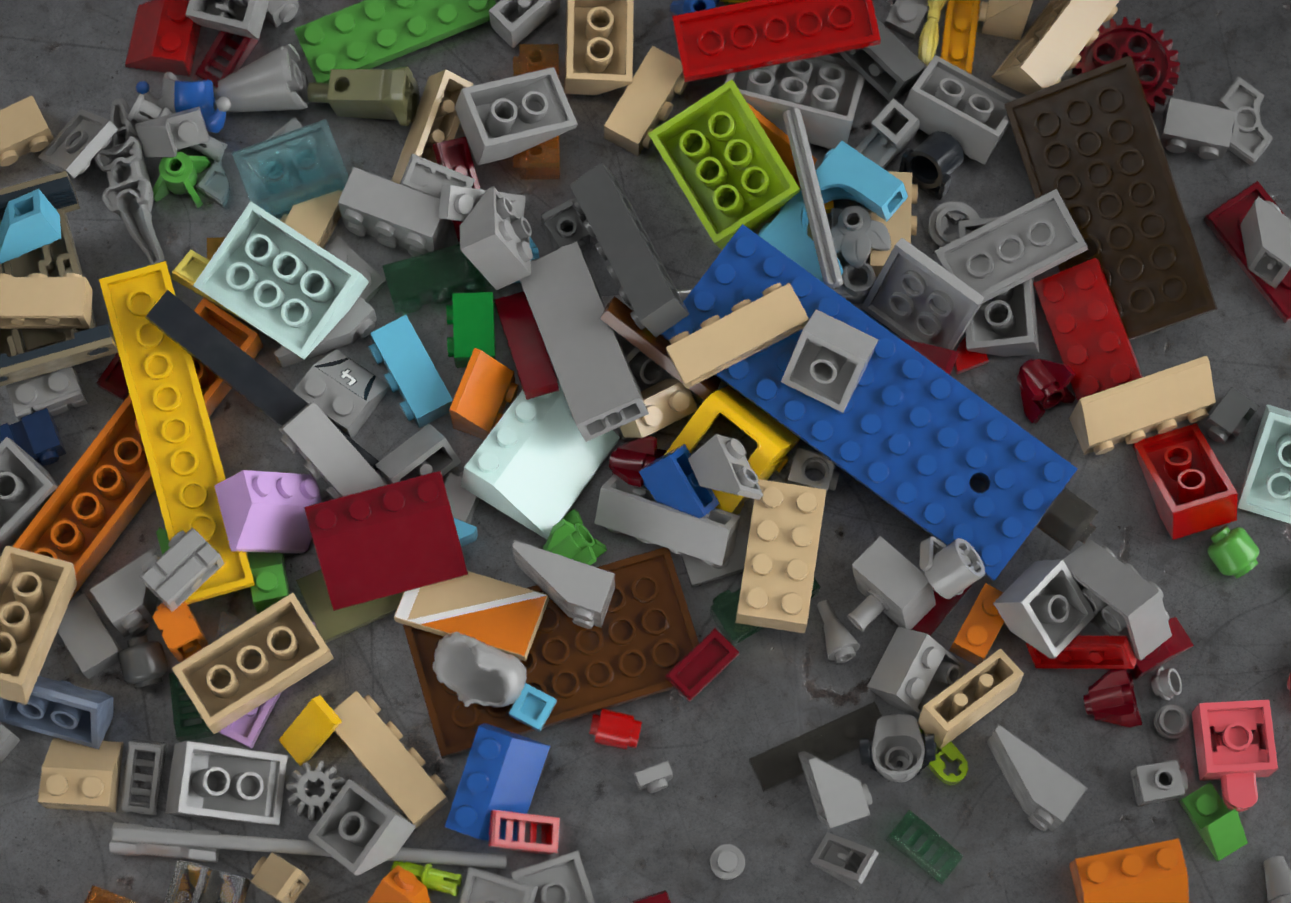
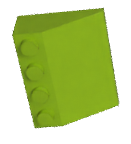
[648,79,801,250]

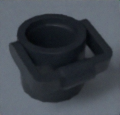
[899,131,964,200]

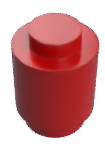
[589,708,642,750]

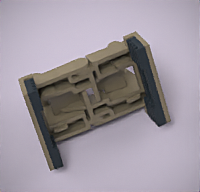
[0,171,118,387]

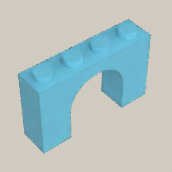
[758,141,908,283]

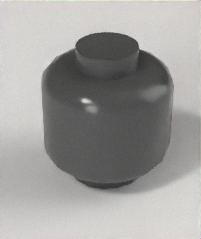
[118,635,168,689]

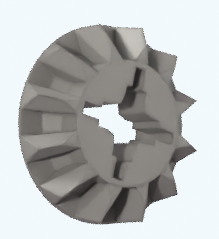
[928,201,980,247]

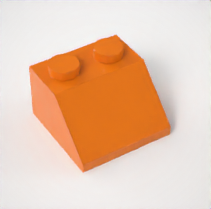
[449,348,519,440]

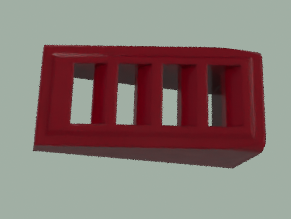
[195,31,260,88]

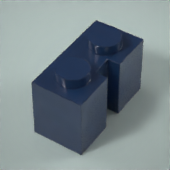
[0,408,67,466]

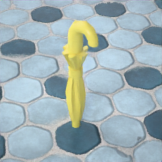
[918,0,948,66]

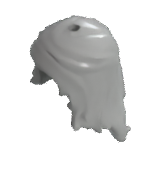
[432,632,526,707]

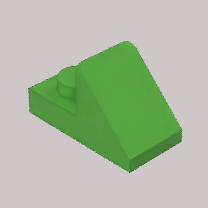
[1179,782,1248,862]

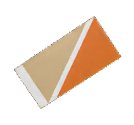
[394,571,549,661]

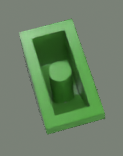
[248,552,290,614]

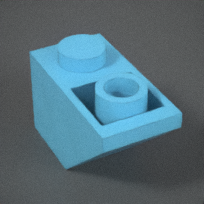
[0,189,61,264]

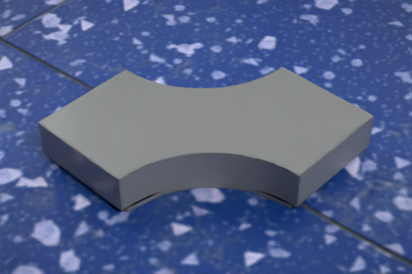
[1217,77,1273,166]

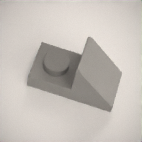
[135,106,210,157]

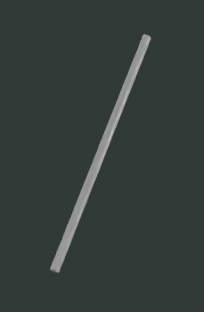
[113,827,506,869]

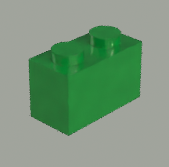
[446,292,496,368]

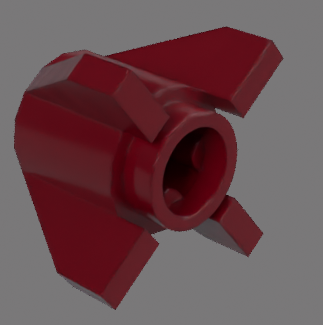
[1017,359,1076,424]
[609,436,667,487]
[1083,669,1143,728]

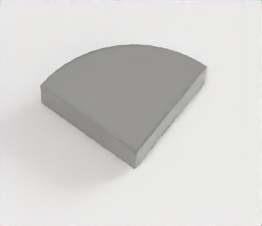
[195,161,230,208]

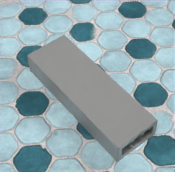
[520,241,649,442]

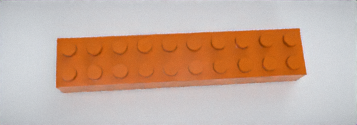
[12,297,263,601]

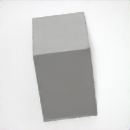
[810,832,879,890]

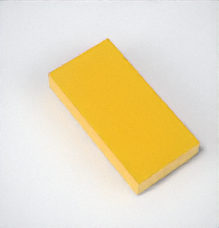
[278,695,342,766]

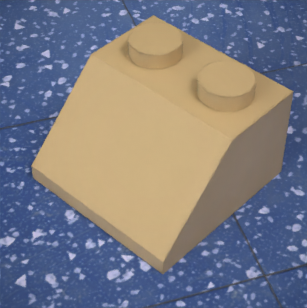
[38,738,124,813]

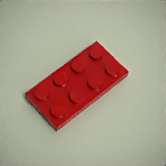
[1033,258,1143,401]

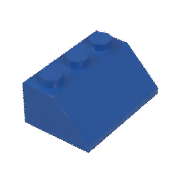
[444,723,550,841]

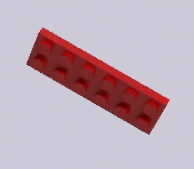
[672,0,881,82]

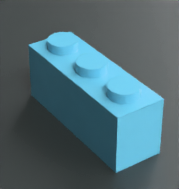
[368,315,453,428]

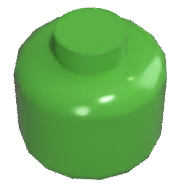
[1207,526,1260,578]

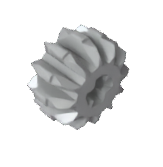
[286,760,345,821]

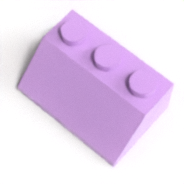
[214,470,322,553]

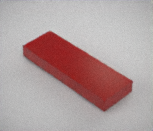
[1026,636,1137,669]

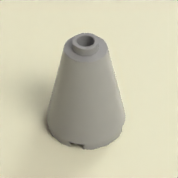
[214,44,310,112]

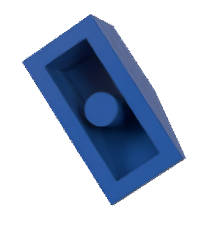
[639,444,720,518]

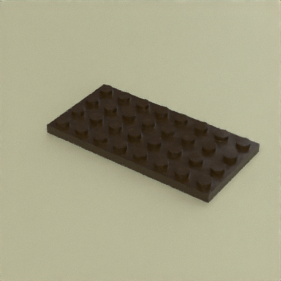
[1004,56,1218,341]

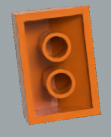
[1069,838,1189,903]

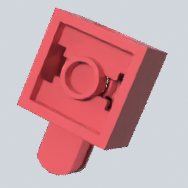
[1191,699,1278,812]

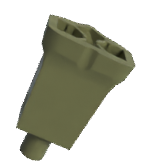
[307,66,420,126]

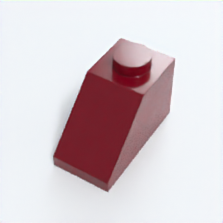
[1128,616,1194,681]

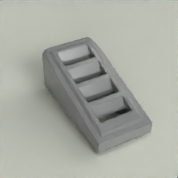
[120,739,167,815]

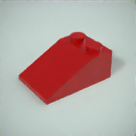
[1133,423,1238,540]

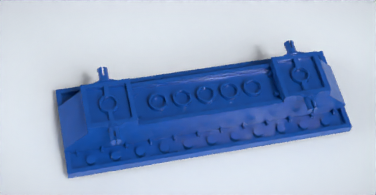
[660,224,1078,581]

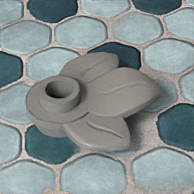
[830,206,891,270]

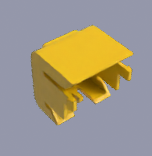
[664,385,801,515]

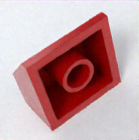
[125,0,201,77]

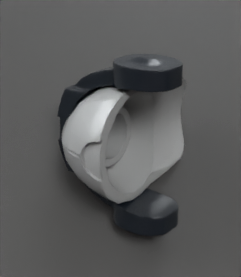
[859,714,937,783]

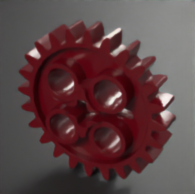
[1072,17,1180,113]

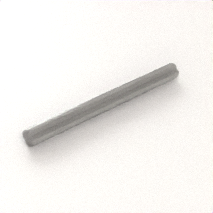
[783,108,843,289]

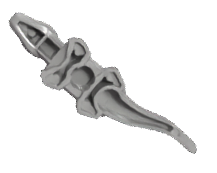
[94,98,164,265]

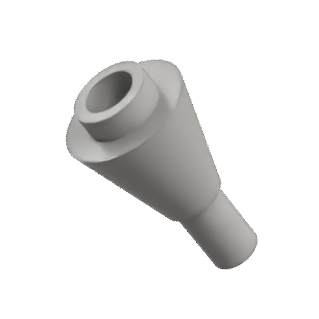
[817,600,860,663]

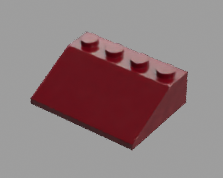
[304,470,468,611]

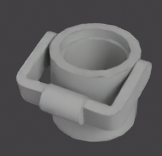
[919,537,985,599]

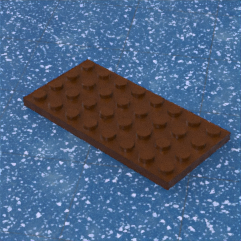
[403,547,699,759]

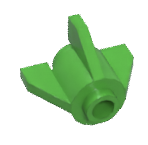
[152,152,211,208]
[543,509,607,565]

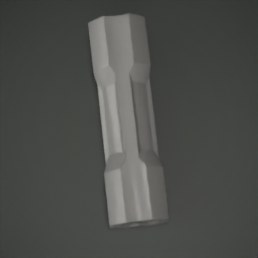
[109,822,221,863]

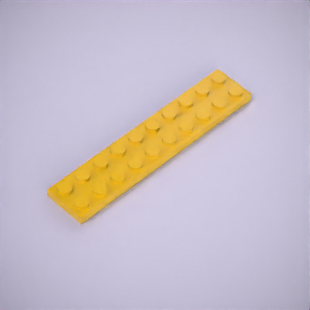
[99,261,255,605]

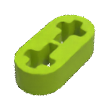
[919,728,968,785]

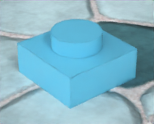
[509,683,557,732]

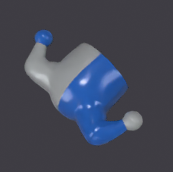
[136,72,231,133]

